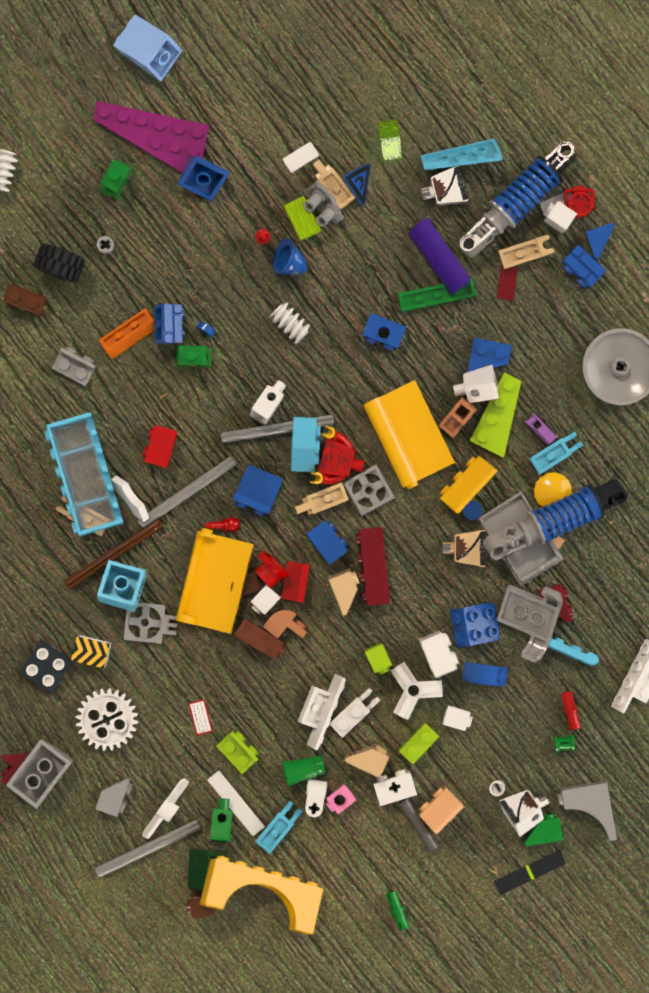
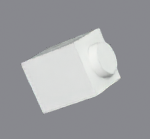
[251,584,281,615]
[442,705,473,731]

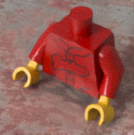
[310,425,364,485]

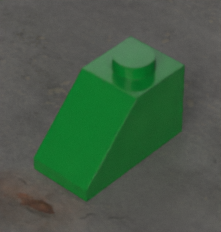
[523,813,563,847]

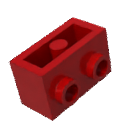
[142,425,178,468]

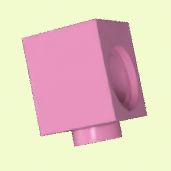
[326,783,356,814]

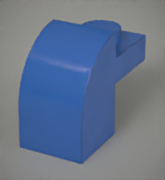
[462,662,508,686]

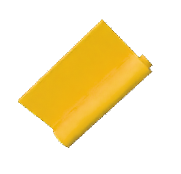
[363,380,455,489]

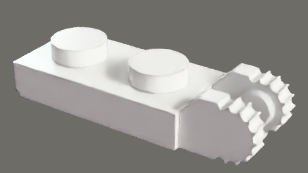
[330,688,380,738]

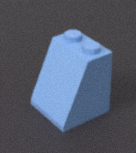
[113,15,183,81]

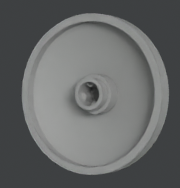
[582,328,649,406]

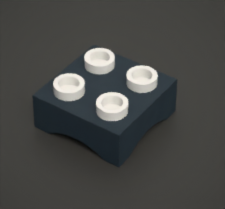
[19,640,73,694]

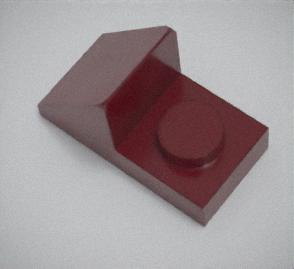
[1,752,31,785]

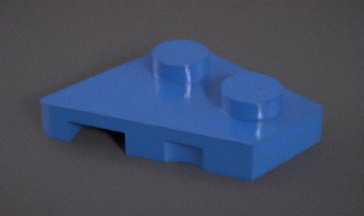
[467,338,512,372]

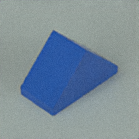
[584,223,615,261]

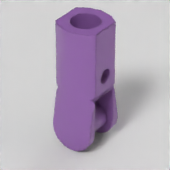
[524,412,557,445]

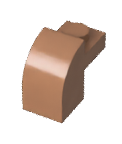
[439,397,477,438]
[263,610,307,638]

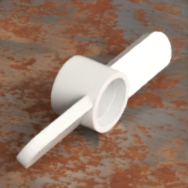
[142,778,189,839]

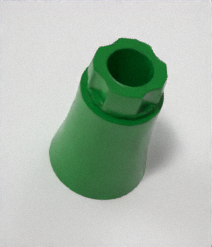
[281,756,326,787]

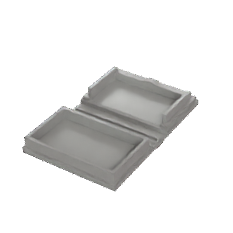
[478,491,564,587]

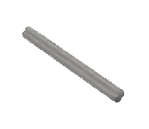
[221,415,334,443]
[138,457,236,528]
[95,820,201,877]

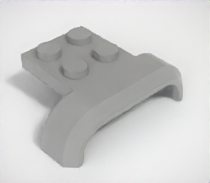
[497,585,563,662]

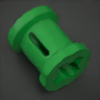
[554,734,575,753]

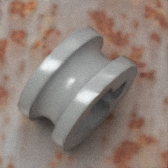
[97,236,115,254]

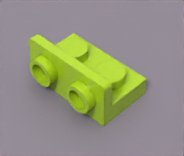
[216,730,259,774]

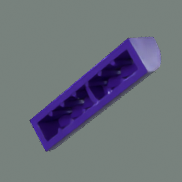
[408,217,471,296]

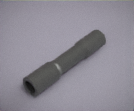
[398,798,439,852]

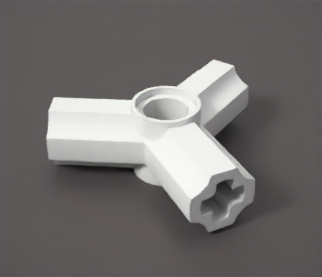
[391,662,443,720]

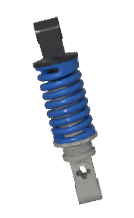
[460,141,576,257]
[483,479,628,560]

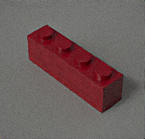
[356,527,390,606]

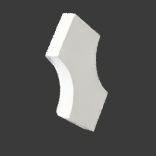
[111,476,149,522]

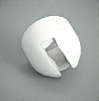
[489,780,505,796]

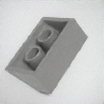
[6,739,74,809]

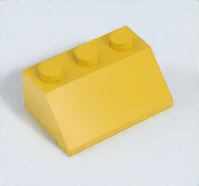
[439,456,497,514]

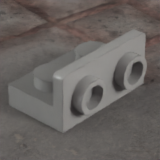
[52,346,97,386]

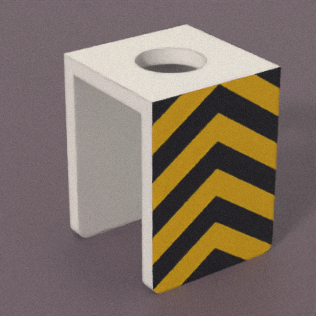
[71,635,112,668]

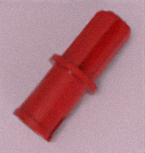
[255,229,271,245]
[561,691,581,730]

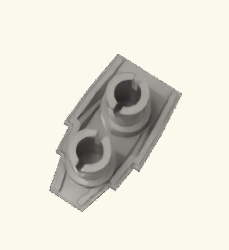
[303,181,344,227]

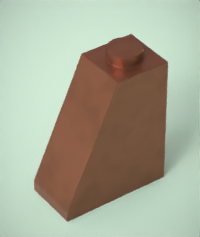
[234,618,285,659]

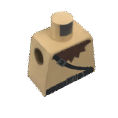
[442,530,486,567]

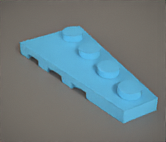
[420,138,503,170]

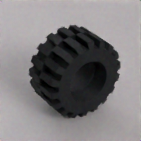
[33,243,86,283]

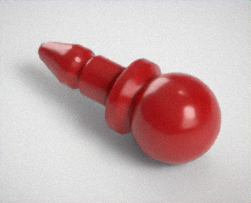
[204,517,240,532]

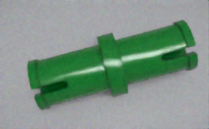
[385,890,410,931]

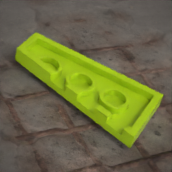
[470,372,521,458]

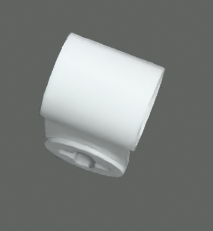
[305,779,327,817]

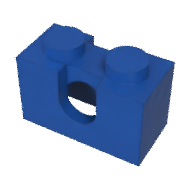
[362,313,406,351]

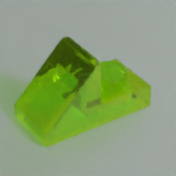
[378,119,402,161]

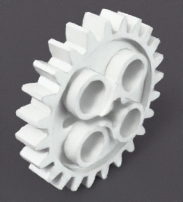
[76,688,138,751]

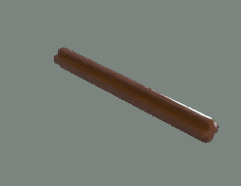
[64,519,163,590]

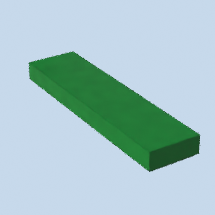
[397,277,476,313]

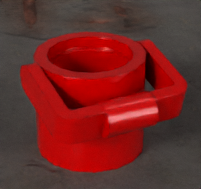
[563,186,595,219]
[255,551,288,588]

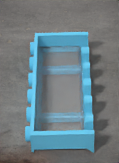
[44,412,124,537]

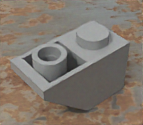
[95,777,133,817]

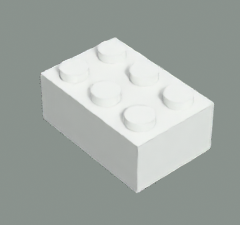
[419,630,459,678]

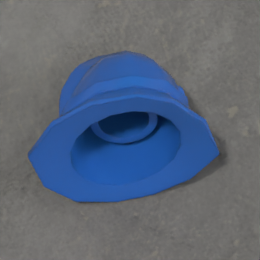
[273,238,308,276]

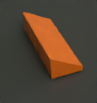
[98,308,155,359]

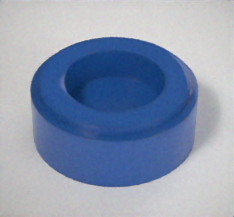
[196,321,215,338]
[463,501,482,520]

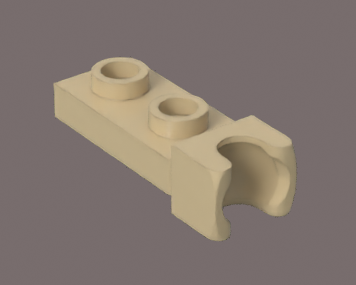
[498,235,554,269]

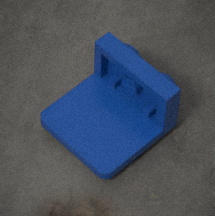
[233,465,282,516]
[450,602,500,647]

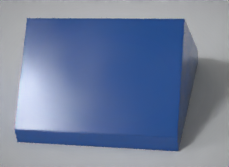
[177,156,230,201]

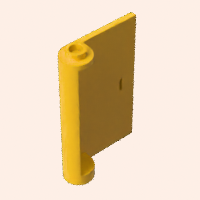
[176,528,254,634]

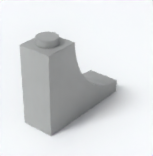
[557,781,617,841]

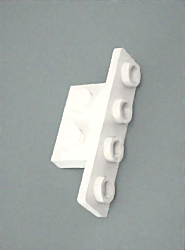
[611,639,649,713]
[298,674,346,750]

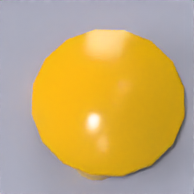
[534,472,572,508]

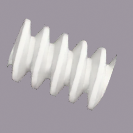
[0,149,18,192]
[269,302,310,345]

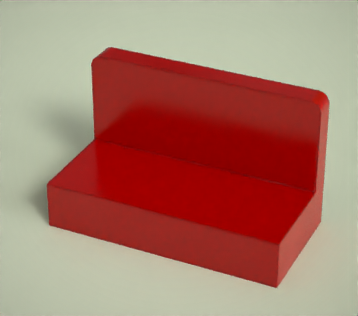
[281,561,310,603]

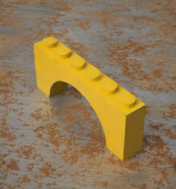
[199,856,323,935]

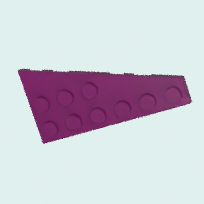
[93,101,210,173]

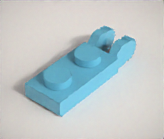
[529,432,583,475]
[548,637,599,666]
[255,801,302,854]

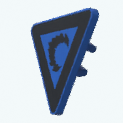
[343,163,371,205]

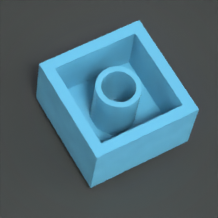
[291,417,320,472]
[97,560,147,612]

